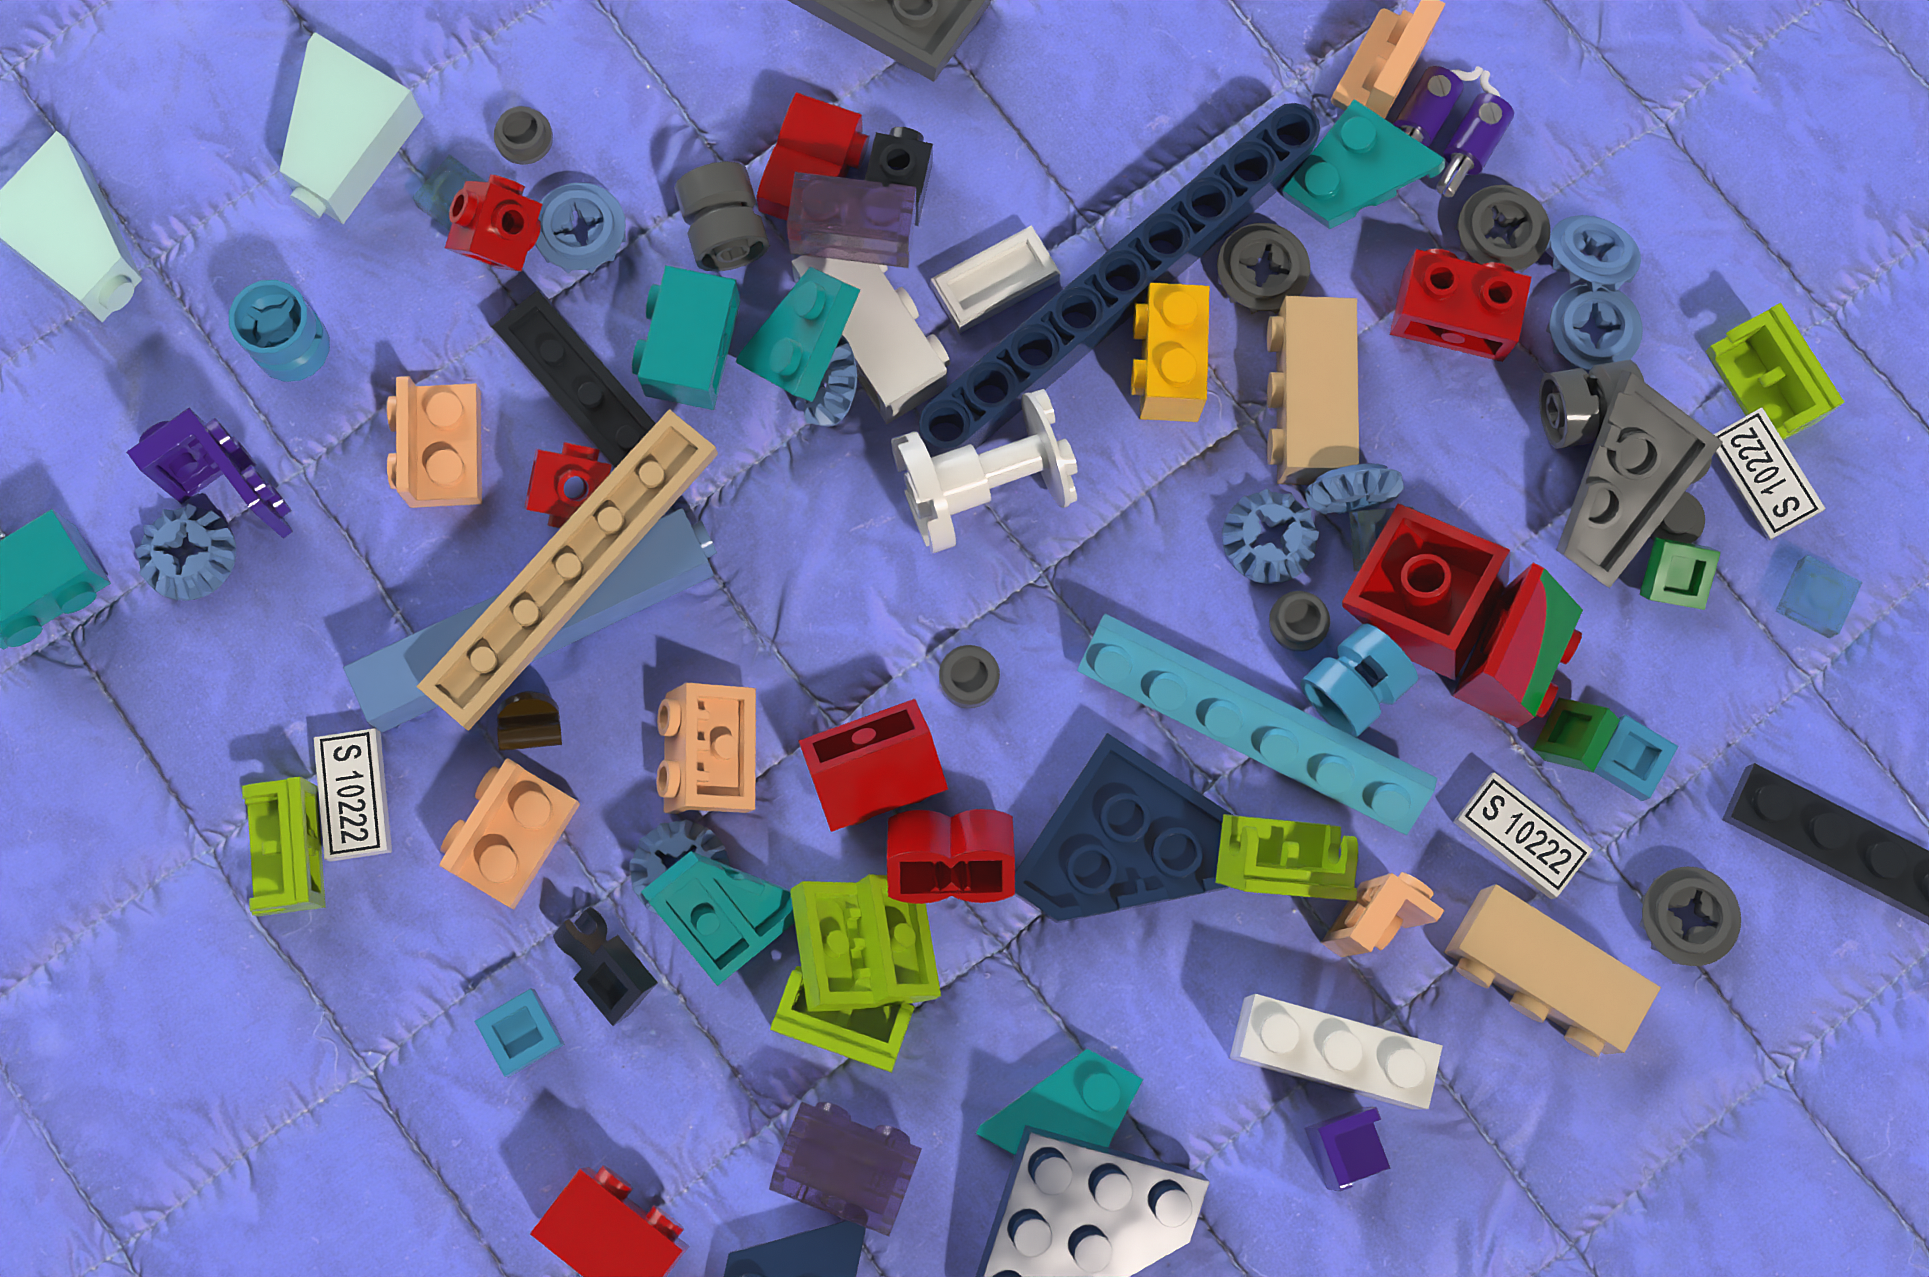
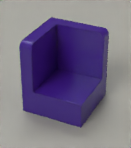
[1304,1107,1390,1191]

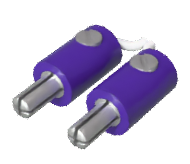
[1393,66,1514,197]

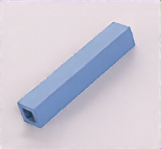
[343,508,717,733]

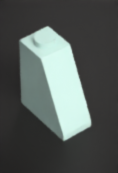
[279,32,424,224]
[0,131,142,323]

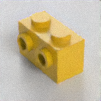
[1131,283,1210,422]

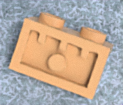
[1331,0,1446,119]
[387,376,482,508]
[656,683,756,814]
[439,758,580,910]
[1321,872,1444,957]

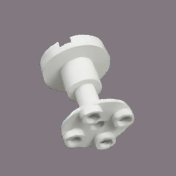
[891,389,1078,554]

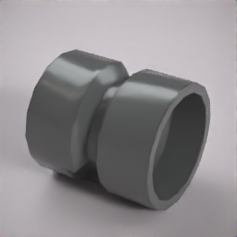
[674,161,770,272]
[1539,359,1644,449]

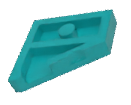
[1282,99,1445,229]
[735,267,860,402]
[641,851,795,986]
[975,1049,1143,1155]

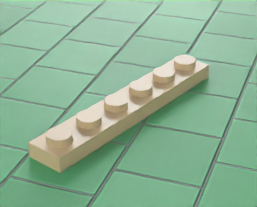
[416,409,718,731]

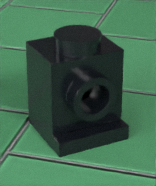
[861,127,933,226]

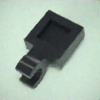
[553,907,658,1026]

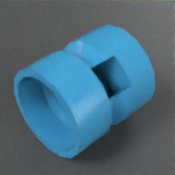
[229,280,330,382]
[1300,623,1418,738]

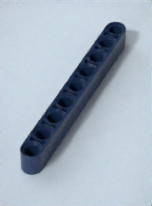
[919,103,1320,458]

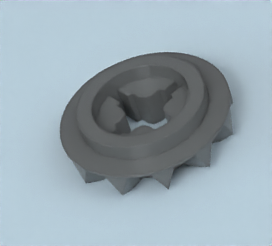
[1455,185,1550,273]
[1217,223,1310,314]
[1639,867,1741,966]

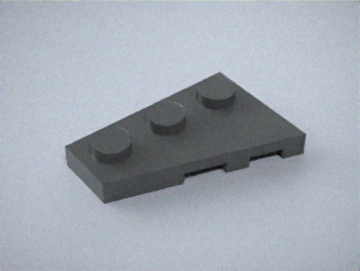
[788,0,991,82]
[1556,369,1723,588]

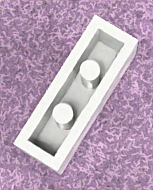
[791,226,950,424]
[1229,994,1443,1109]

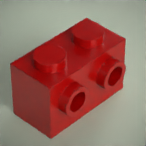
[1389,249,1532,362]
[798,699,948,832]
[530,1165,689,1277]

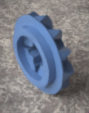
[536,182,626,274]
[1545,215,1641,292]
[1546,284,1643,371]
[795,335,857,427]
[1305,463,1404,515]
[1222,488,1319,584]
[134,503,236,601]
[629,820,730,916]

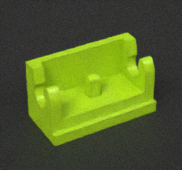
[1705,302,1845,441]
[242,776,326,917]
[1215,814,1358,901]
[770,965,915,1073]

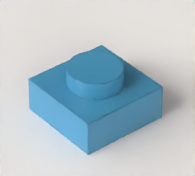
[1594,715,1679,801]
[474,988,565,1077]

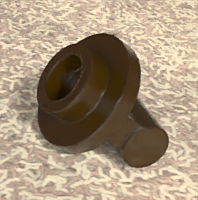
[497,691,562,751]

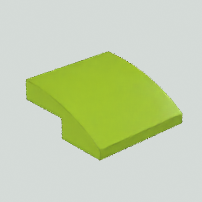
[790,874,941,1011]

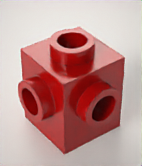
[445,174,542,272]
[524,442,612,528]

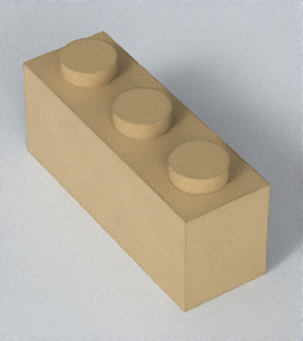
[1267,296,1359,485]
[1444,884,1661,1057]

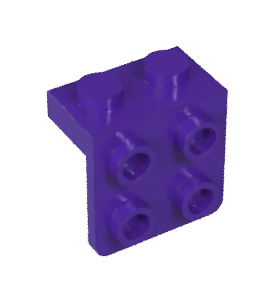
[126,408,293,539]

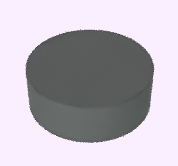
[939,645,1000,708]

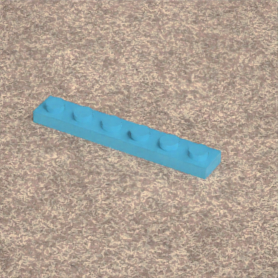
[1077,614,1438,835]

